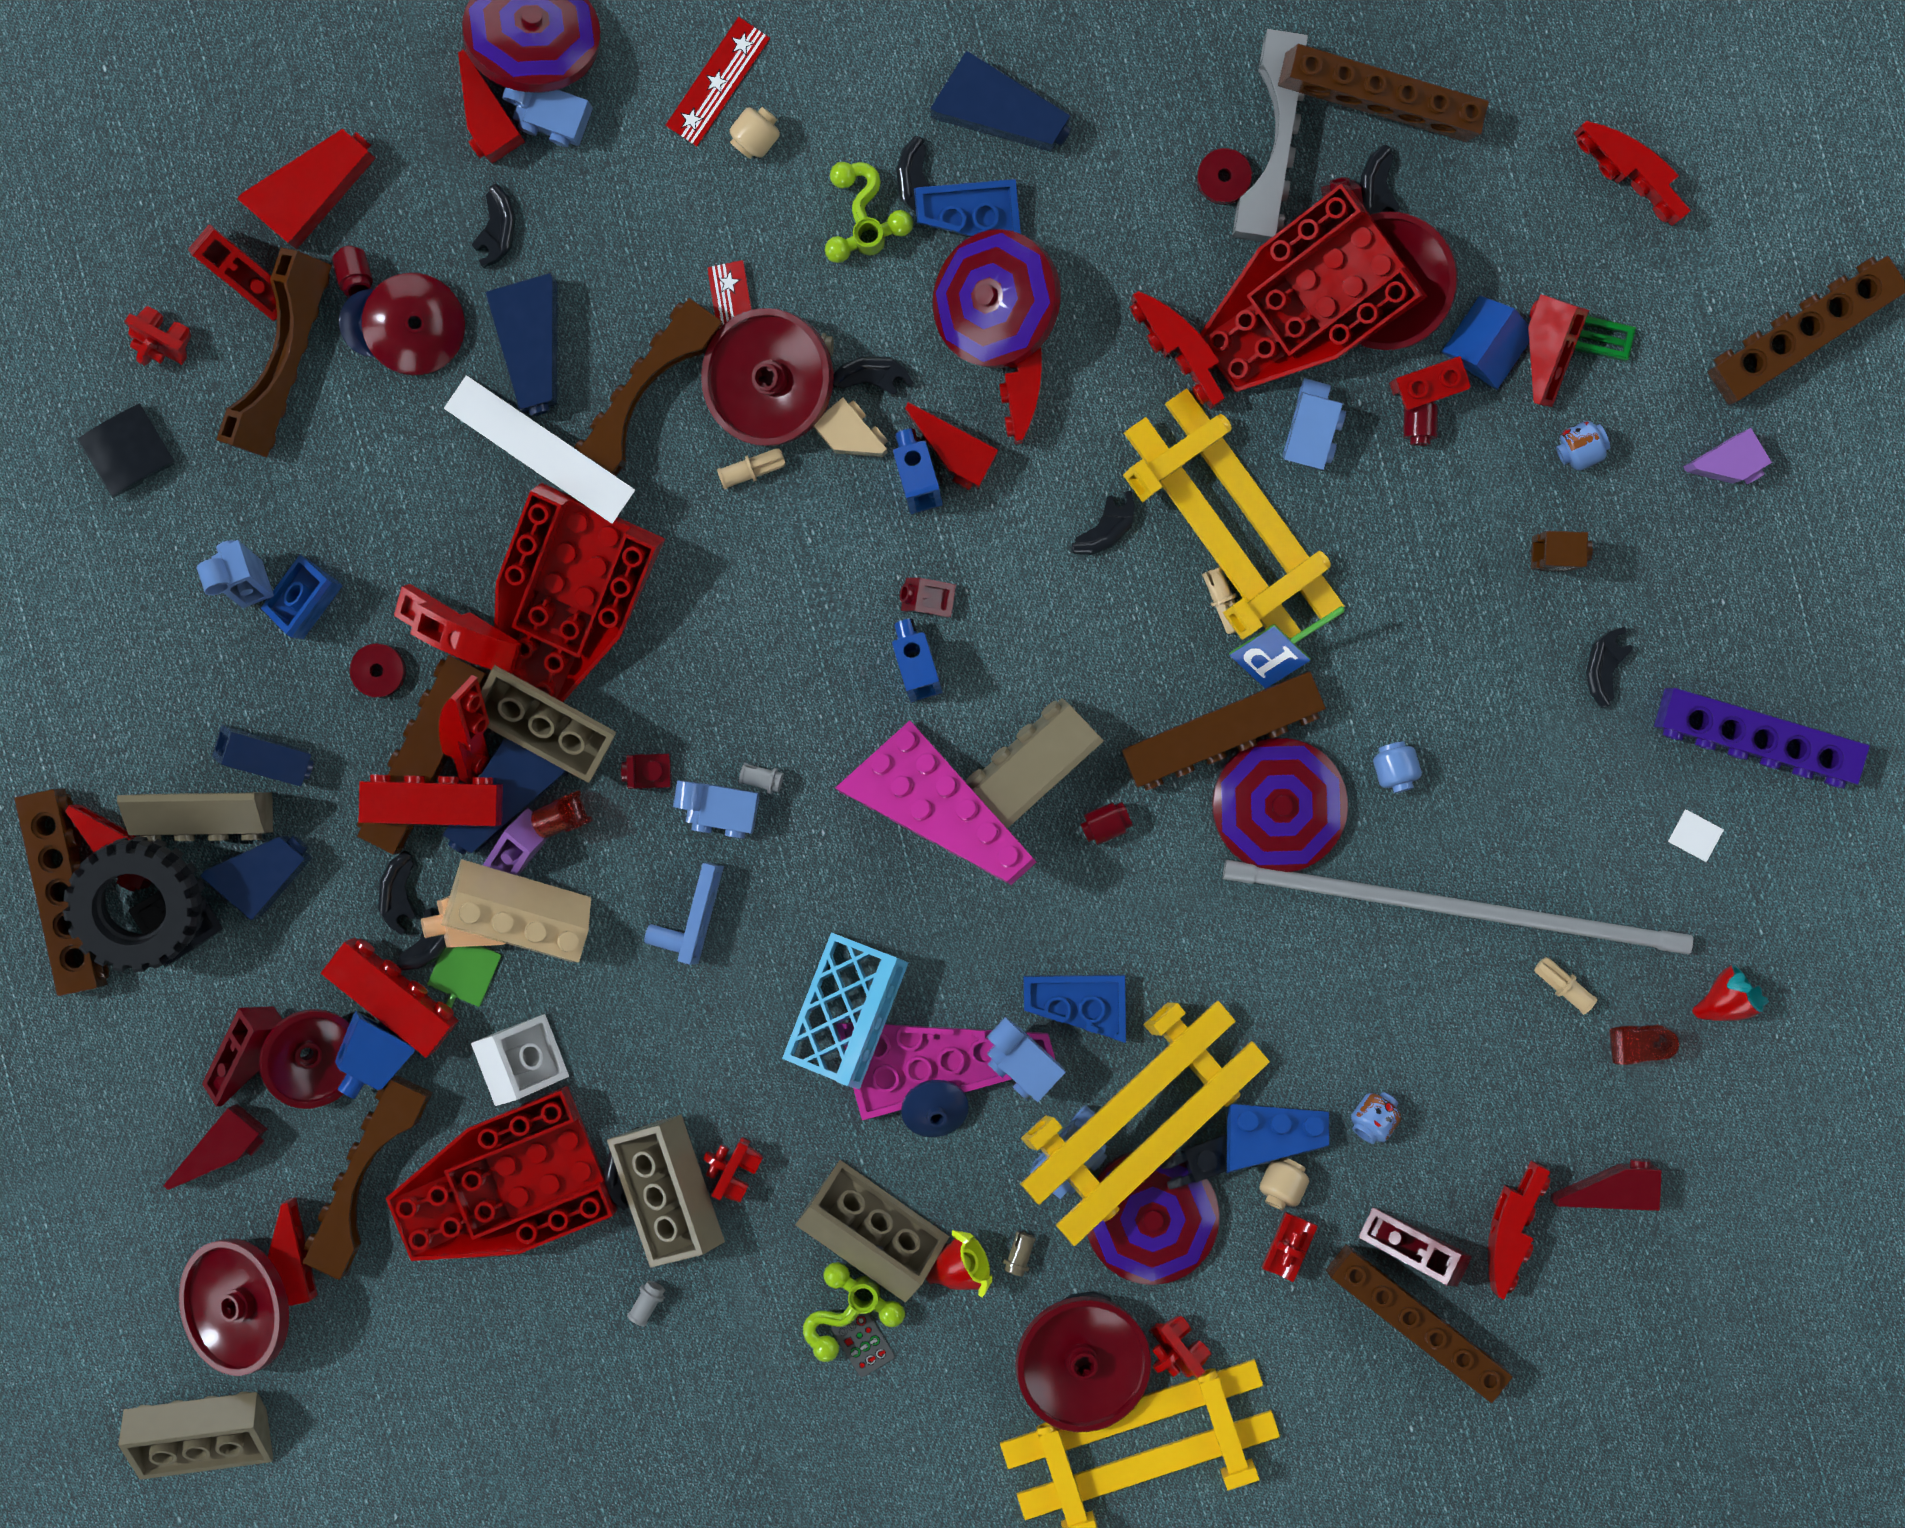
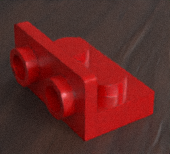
[1389,356,1471,410]

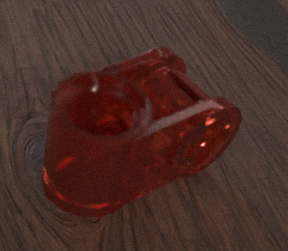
[531,790,593,838]
[1609,1024,1679,1065]

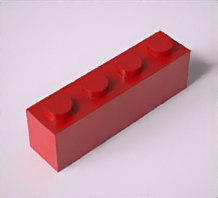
[358,774,503,826]
[320,937,459,1058]

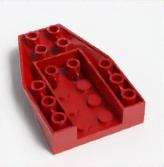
[1200,184,1428,392]
[494,483,665,702]
[385,1085,618,1261]

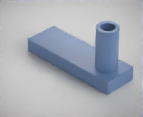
[644,863,724,965]

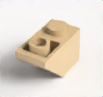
[814,398,888,457]

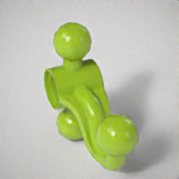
[824,162,914,263]
[803,1262,905,1362]

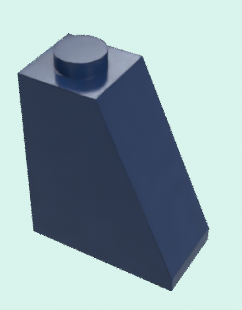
[212,724,313,786]
[200,836,313,920]

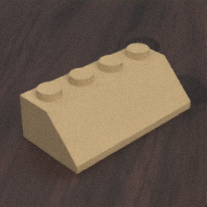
[441,859,591,963]

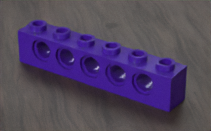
[1654,688,1870,789]

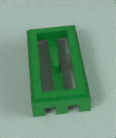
[1574,316,1636,362]

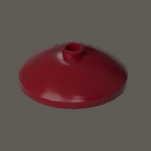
[362,273,465,376]
[259,1009,349,1109]

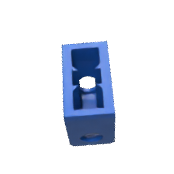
[893,428,943,514]
[892,619,943,703]
[335,1011,415,1099]

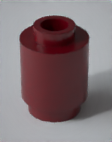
[332,246,373,298]
[1403,401,1438,446]
[1080,802,1133,846]

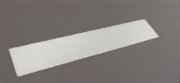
[444,375,635,524]

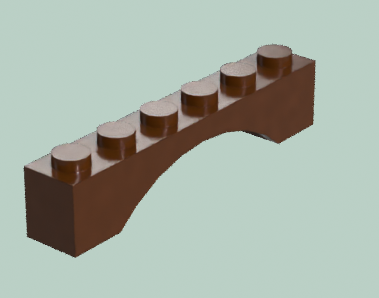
[216,247,332,458]
[574,298,724,477]
[303,1075,433,1280]

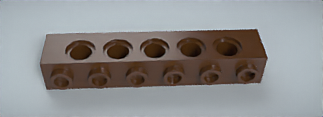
[1278,44,1489,142]
[1707,255,1905,405]
[14,788,109,996]
[1326,1244,1513,1403]

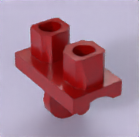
[124,306,191,366]
[703,1137,764,1202]
[1262,1211,1318,1282]
[1149,1316,1211,1378]

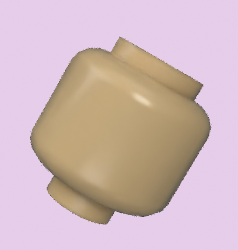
[730,107,780,159]
[1259,1158,1309,1210]

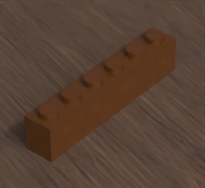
[357,655,490,855]
[1120,671,1326,791]

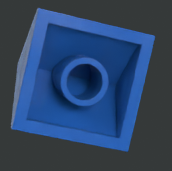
[1441,295,1529,390]
[261,554,343,639]

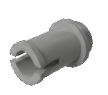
[739,763,784,794]
[627,1280,665,1327]

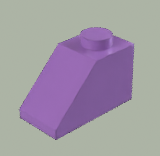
[1683,428,1772,484]
[483,808,553,876]

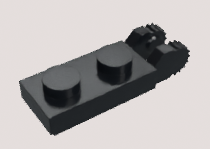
[1161,1133,1227,1190]

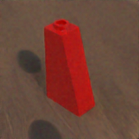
[237,129,376,250]

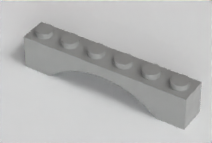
[1232,29,1312,243]

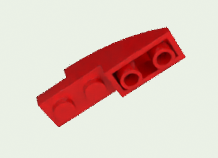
[1574,121,1691,226]
[1129,291,1225,409]
[999,347,1042,445]
[394,584,522,674]
[439,675,490,784]
[1487,1161,1550,1300]

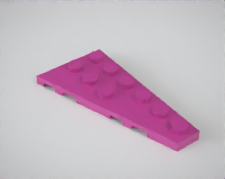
[835,721,1037,885]
[836,1022,1055,1121]

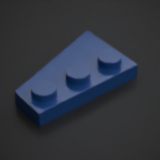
[914,179,1021,237]
[1023,974,1126,1043]
[1227,1104,1329,1173]

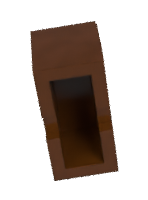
[1531,531,1593,571]

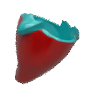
[1692,965,1769,1021]

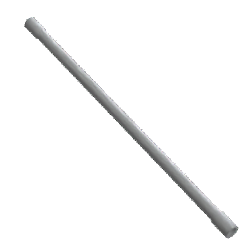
[1222,859,1693,955]

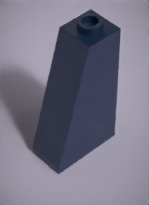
[930,51,1072,152]
[485,273,558,417]
[443,738,568,855]

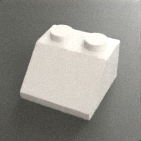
[471,1014,569,1106]

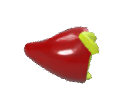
[926,1230,992,1298]

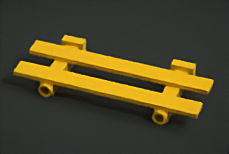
[1123,388,1345,640]
[1020,1001,1270,1246]
[1000,1359,1280,1528]

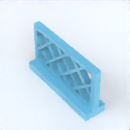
[782,933,909,1089]

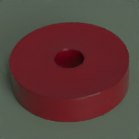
[1196,148,1252,205]
[350,643,406,698]

